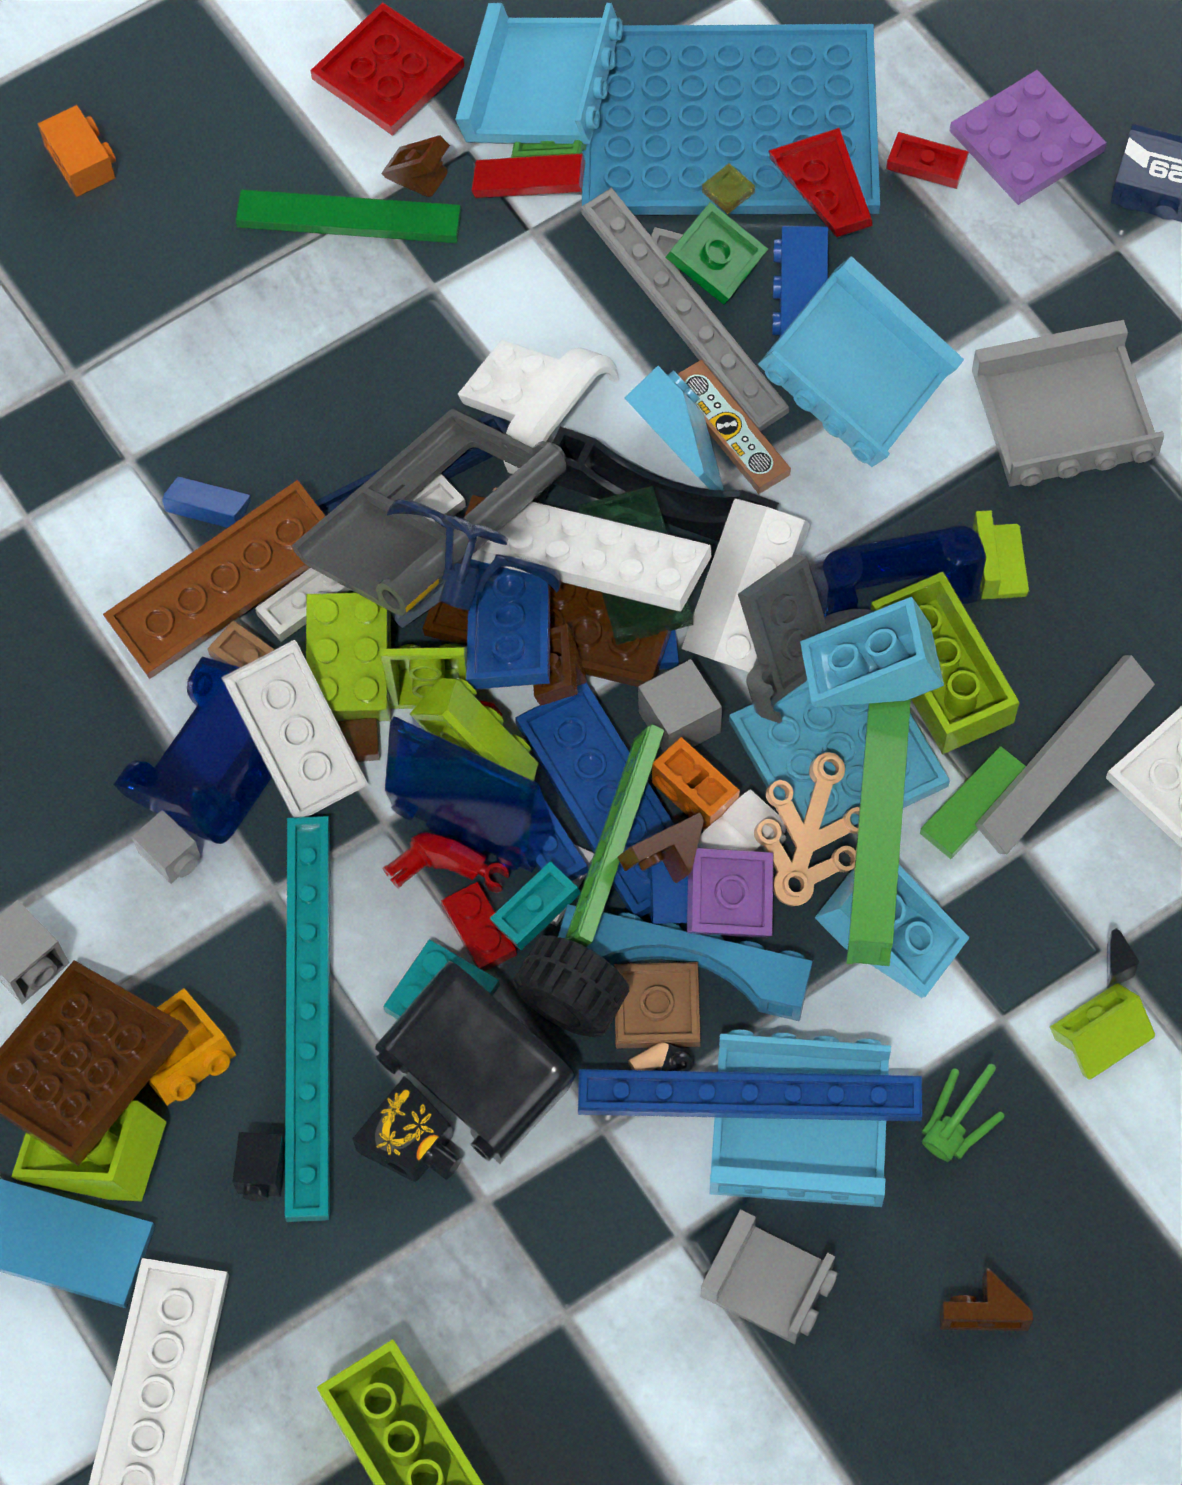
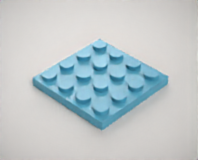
[729,681,950,830]

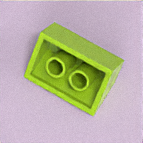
[410,678,538,800]

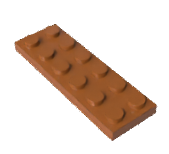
[103,480,325,679]

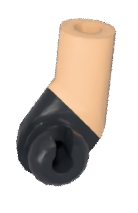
[628,1042,693,1071]

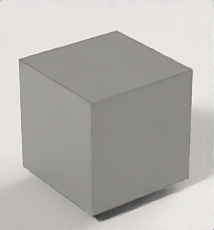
[638,659,722,752]
[0,900,69,1004]

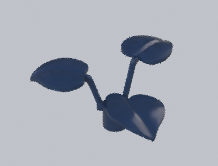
[387,499,561,611]

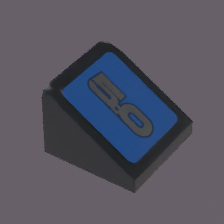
[1107,928,1139,989]

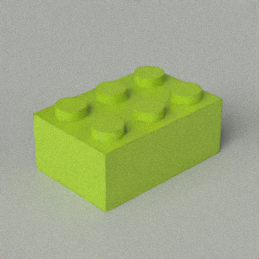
[306,593,391,721]

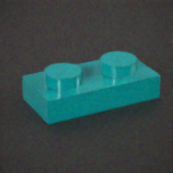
[490,861,581,950]

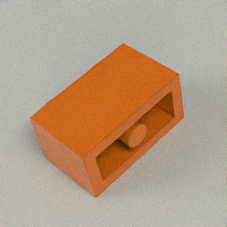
[37,105,116,197]

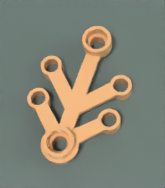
[754,752,859,906]

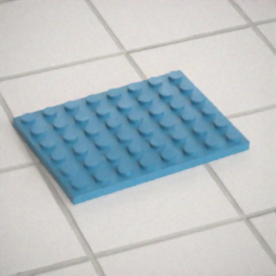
[582,24,880,215]

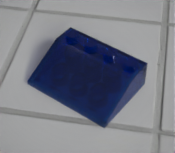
[385,716,555,873]

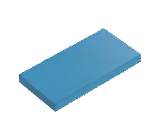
[0,1179,155,1308]

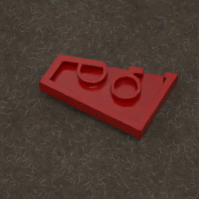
[769,128,873,237]

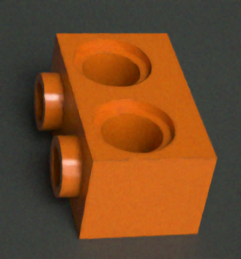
[652,737,740,831]

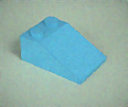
[624,366,724,491]
[800,597,944,708]
[815,865,970,998]

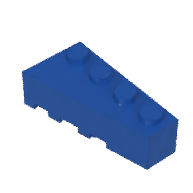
[772,226,828,338]

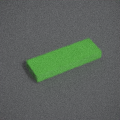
[920,746,1026,859]

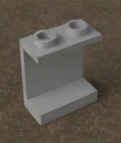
[701,1209,838,1344]

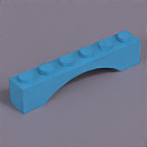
[558,904,813,1021]

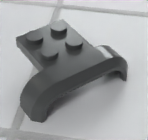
[738,554,874,723]

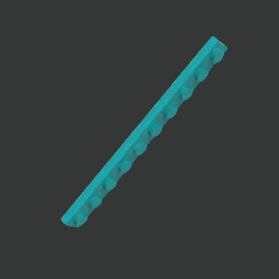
[285,816,330,1222]

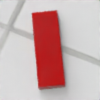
[472,153,586,198]

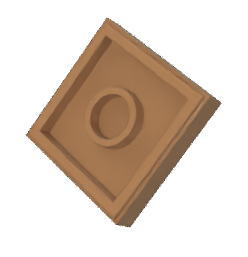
[614,962,700,1049]

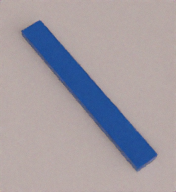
[578,1069,922,1121]

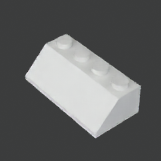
[681,498,810,672]

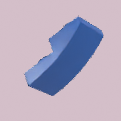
[648,836,688,924]

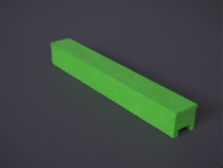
[846,699,911,966]

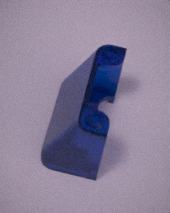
[810,526,986,617]
[113,656,272,844]

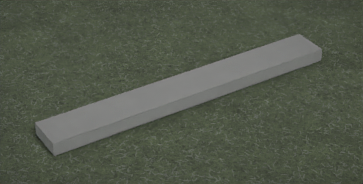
[581,187,789,431]

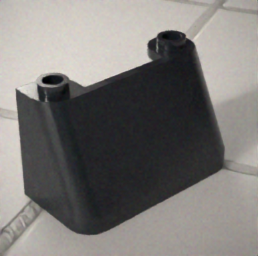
[375,961,575,1164]

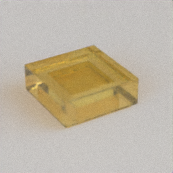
[702,163,755,214]

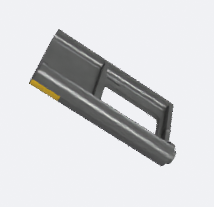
[292,409,566,616]

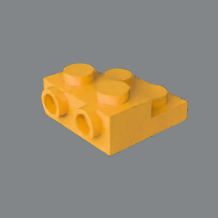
[148,988,236,1106]

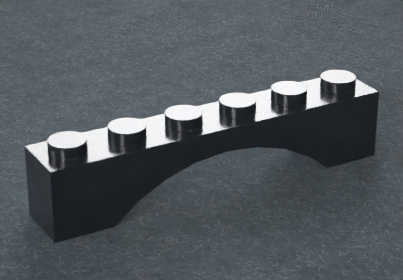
[552,426,779,542]

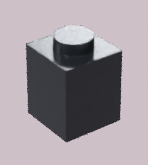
[232,1132,285,1202]

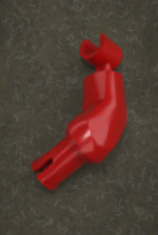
[382,832,509,893]

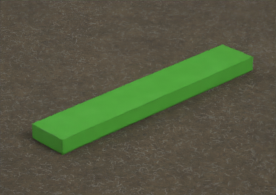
[565,724,664,947]

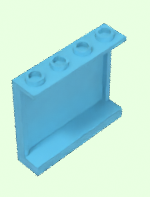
[455,3,623,144]
[758,256,964,467]
[709,1030,891,1207]

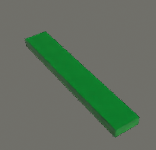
[236,189,461,243]

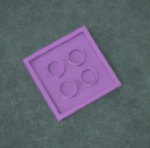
[950,70,1107,205]

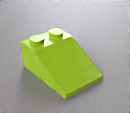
[381,644,467,709]
[11,1100,166,1201]

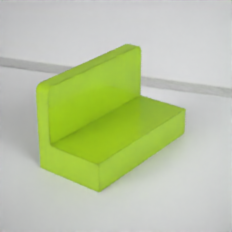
[972,510,1029,600]
[1050,983,1155,1080]

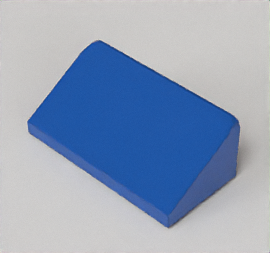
[162,477,251,528]

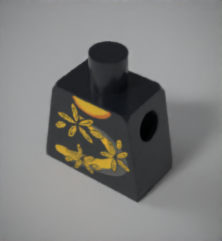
[352,1076,462,1182]

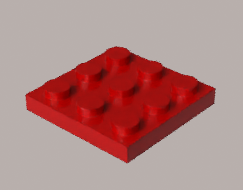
[310,2,465,136]

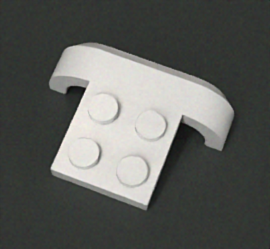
[458,340,619,474]

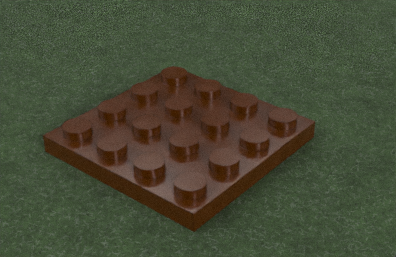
[0,960,189,1166]

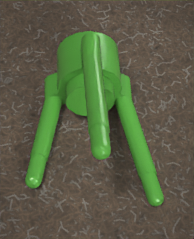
[922,1064,1004,1162]

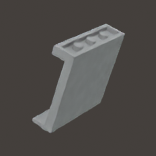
[972,320,1164,487]

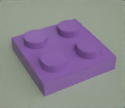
[687,848,773,938]

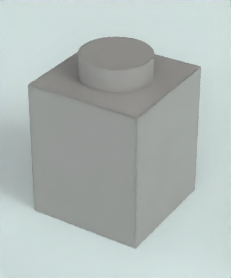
[132,810,201,884]

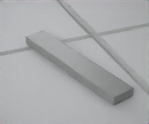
[975,655,1155,854]

